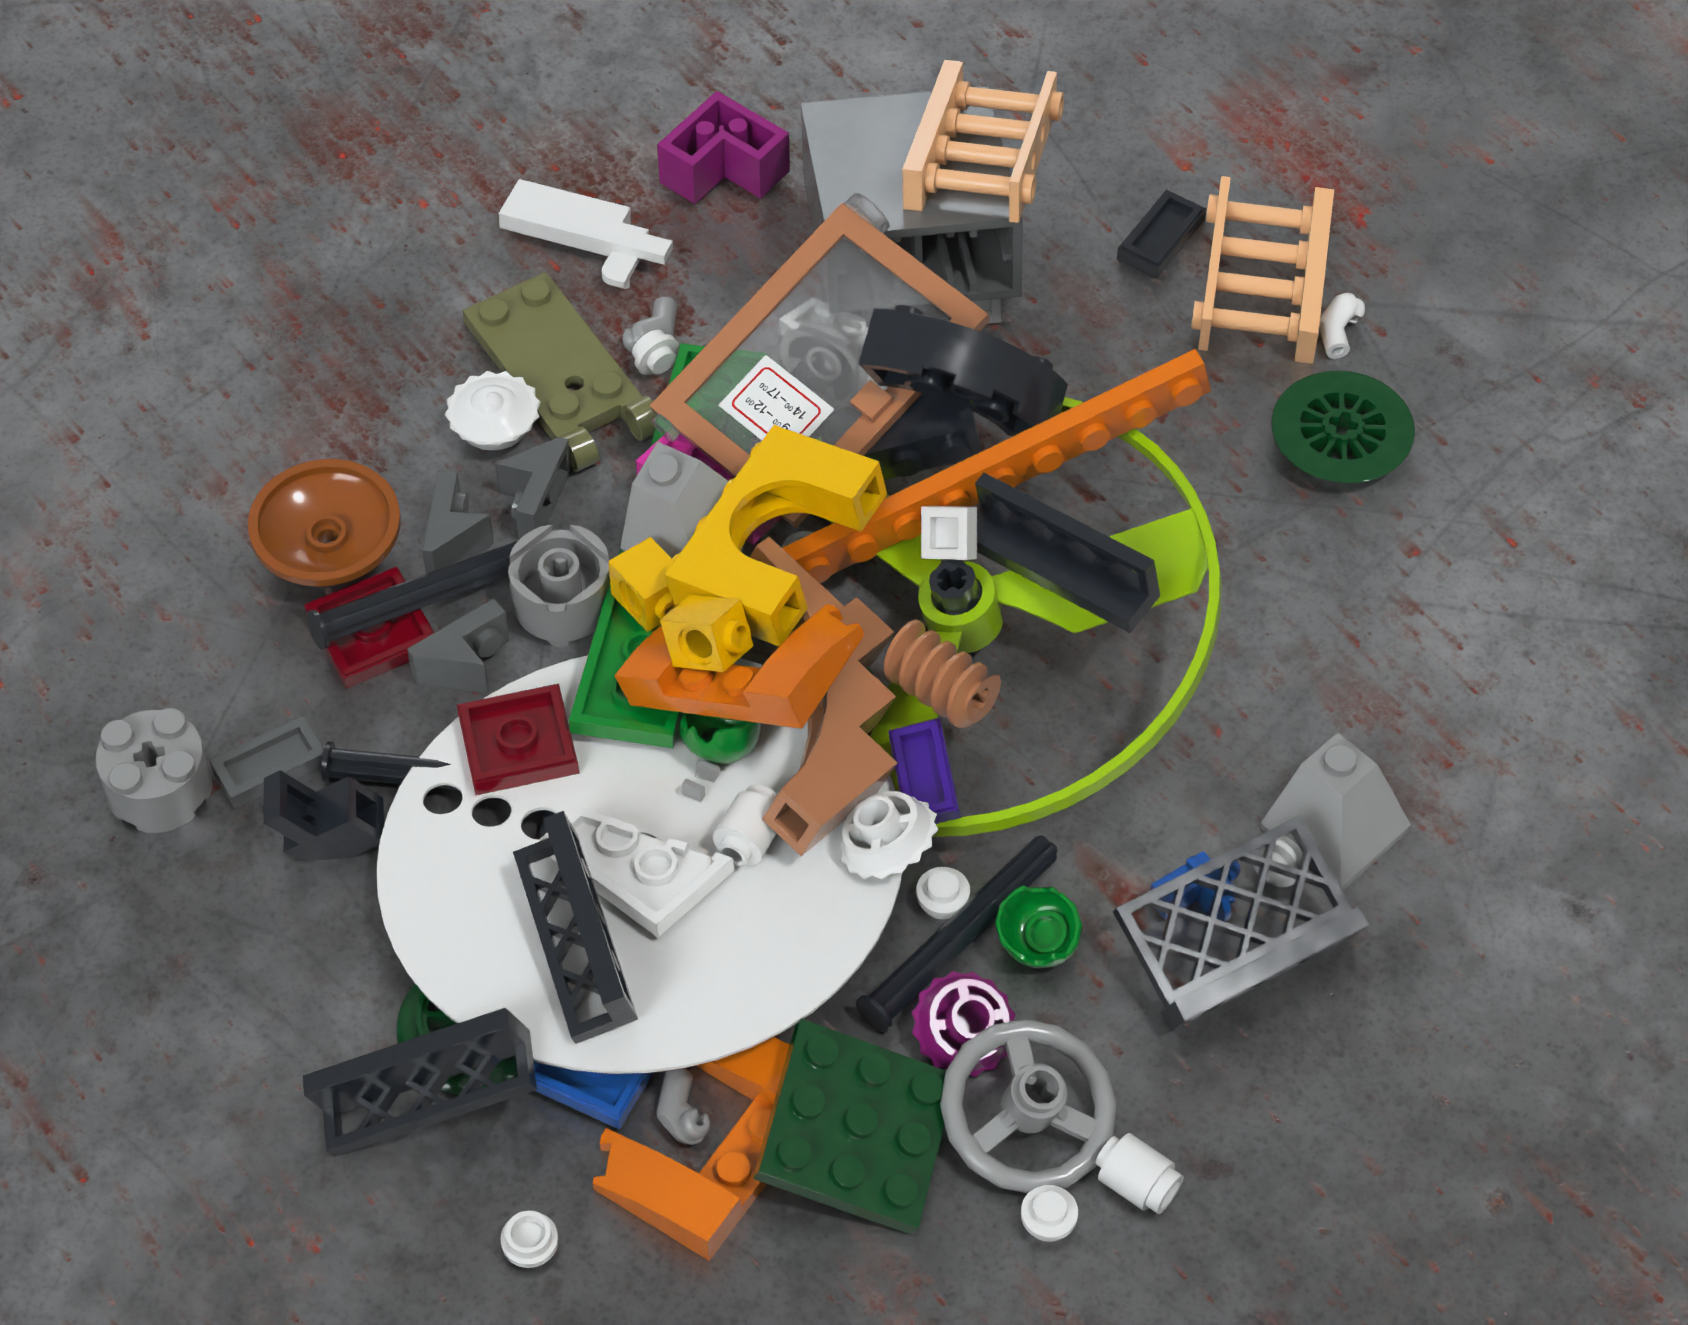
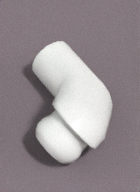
[1319,293,1365,359]

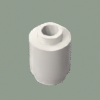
[713,785,778,866]
[1095,1133,1184,1214]

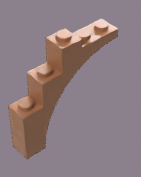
[750,537,897,856]

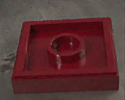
[304,566,435,689]
[456,683,580,796]

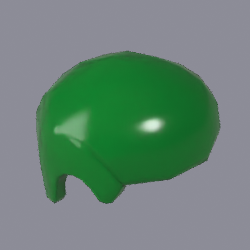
[680,713,762,764]
[995,885,1083,968]

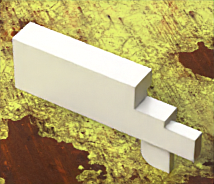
[499,179,673,289]

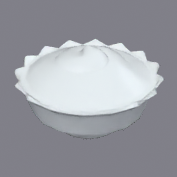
[444,371,541,450]
[840,791,938,880]

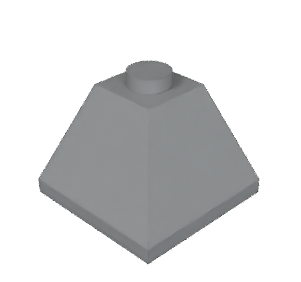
[620,442,728,558]
[1260,732,1411,891]

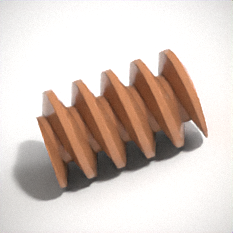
[884,619,1001,728]

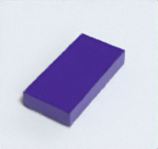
[888,718,961,824]

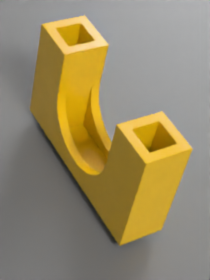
[664,425,887,646]

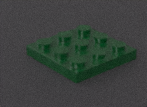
[753,1018,946,1235]

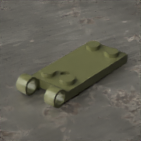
[462,272,660,472]

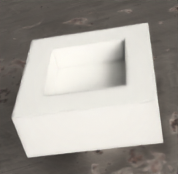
[921,506,977,560]

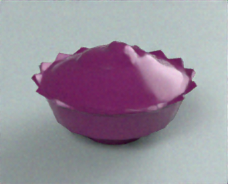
[912,971,1016,1077]

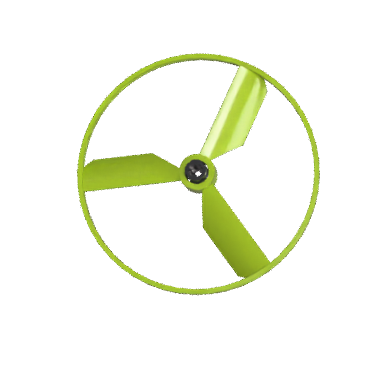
[742,397,1222,837]

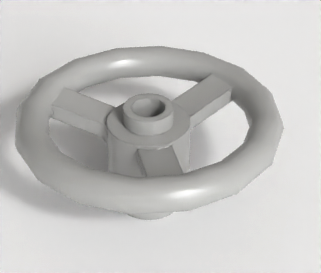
[940,1019,1117,1193]

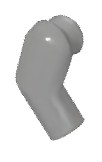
[622,297,677,353]
[656,1069,710,1145]

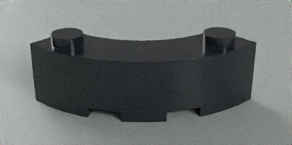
[858,305,1068,436]

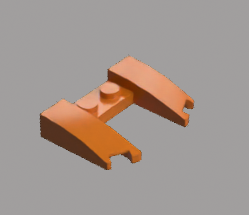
[614,604,865,729]
[593,1037,790,1261]

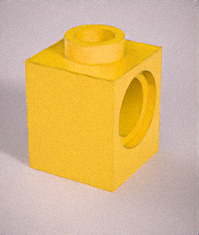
[608,537,675,632]
[660,594,754,672]

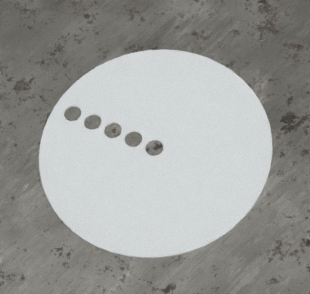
[377,655,902,1074]

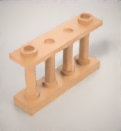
[902,60,1064,223]
[1191,176,1334,364]

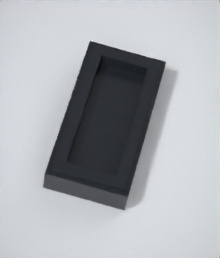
[1117,189,1206,279]

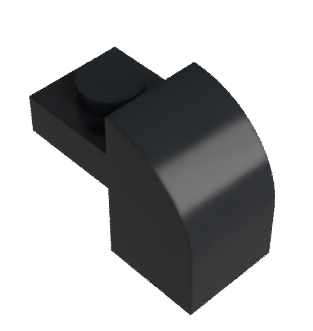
[263,770,384,861]

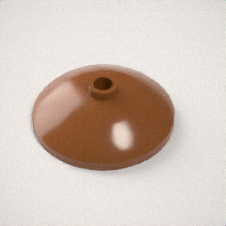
[248,459,401,586]

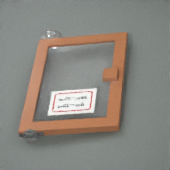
[649,192,990,528]

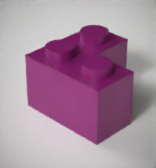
[657,91,790,204]

